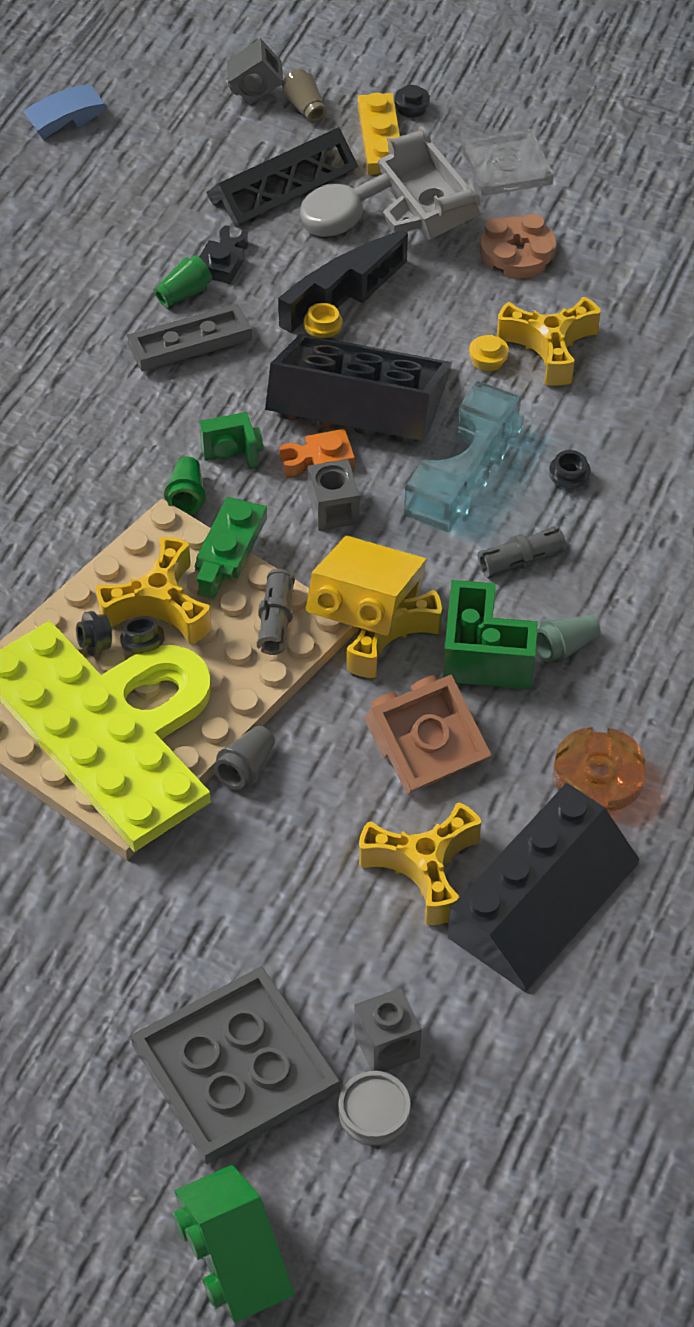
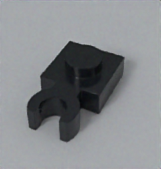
[199,225,248,284]

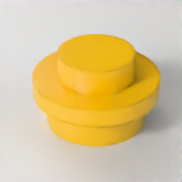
[304,303,343,338]
[469,335,509,371]

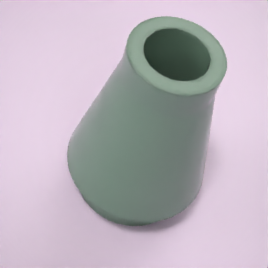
[536,614,601,663]

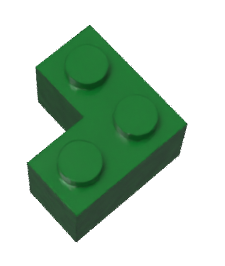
[443,580,538,690]
[172,1165,295,1323]

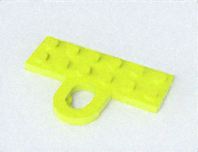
[0,620,211,852]

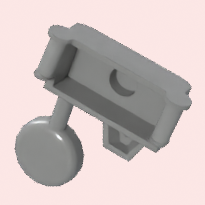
[300,126,480,240]

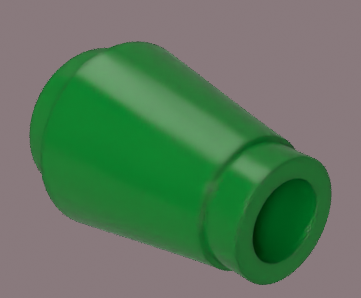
[154,255,212,308]
[164,456,206,515]

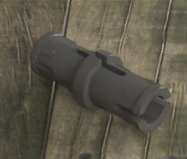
[477,526,566,577]
[257,569,295,655]

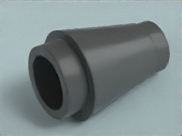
[214,726,275,790]

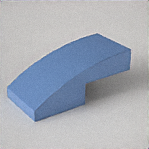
[23,84,107,140]

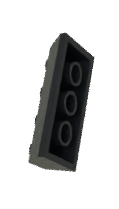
[448,782,639,993]

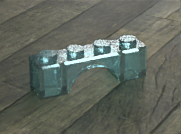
[404,381,524,533]

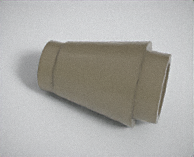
[282,69,327,122]

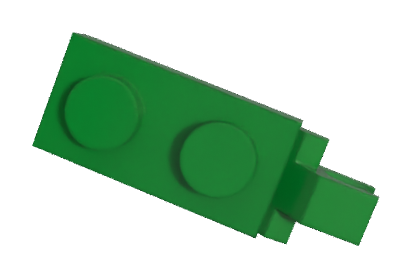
[194,496,267,599]

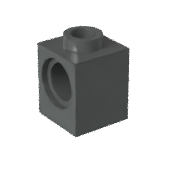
[226,38,284,105]
[307,459,360,531]
[354,988,422,1072]

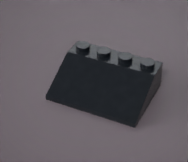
[265,333,452,443]

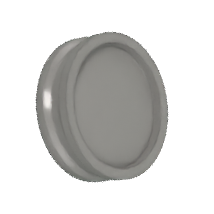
[338,1071,411,1146]

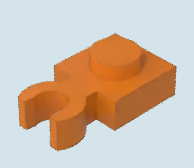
[279,429,355,477]

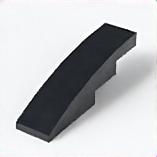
[278,230,408,333]

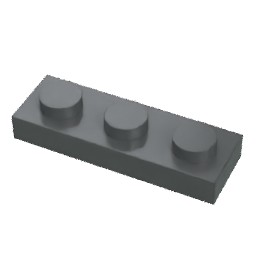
[127,303,252,372]

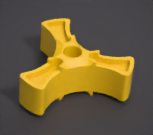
[497,297,601,386]
[96,537,212,644]
[347,590,442,678]
[359,803,481,925]

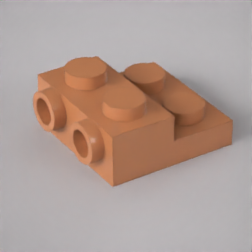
[364,674,492,795]

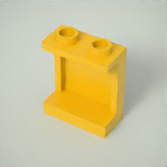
[306,536,427,635]

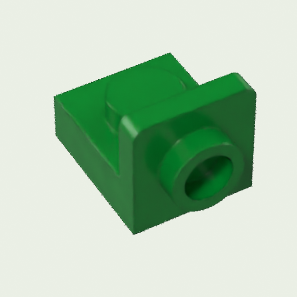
[199,412,264,469]

